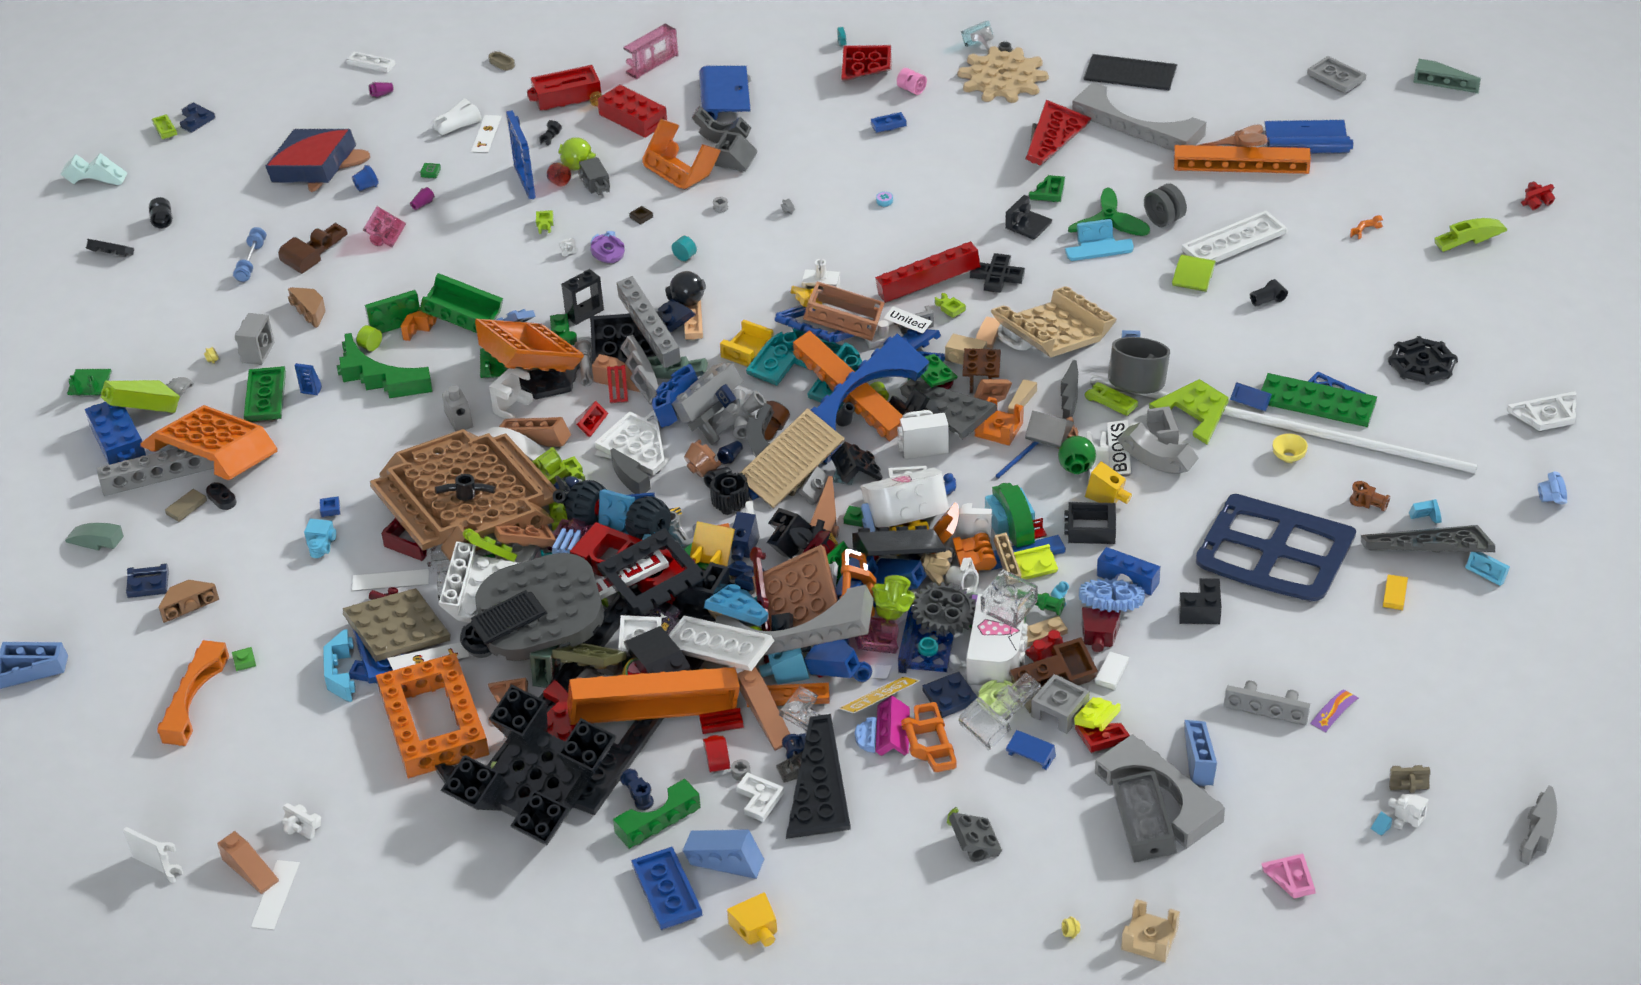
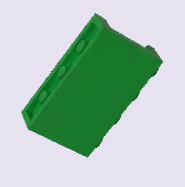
[419,273,503,333]

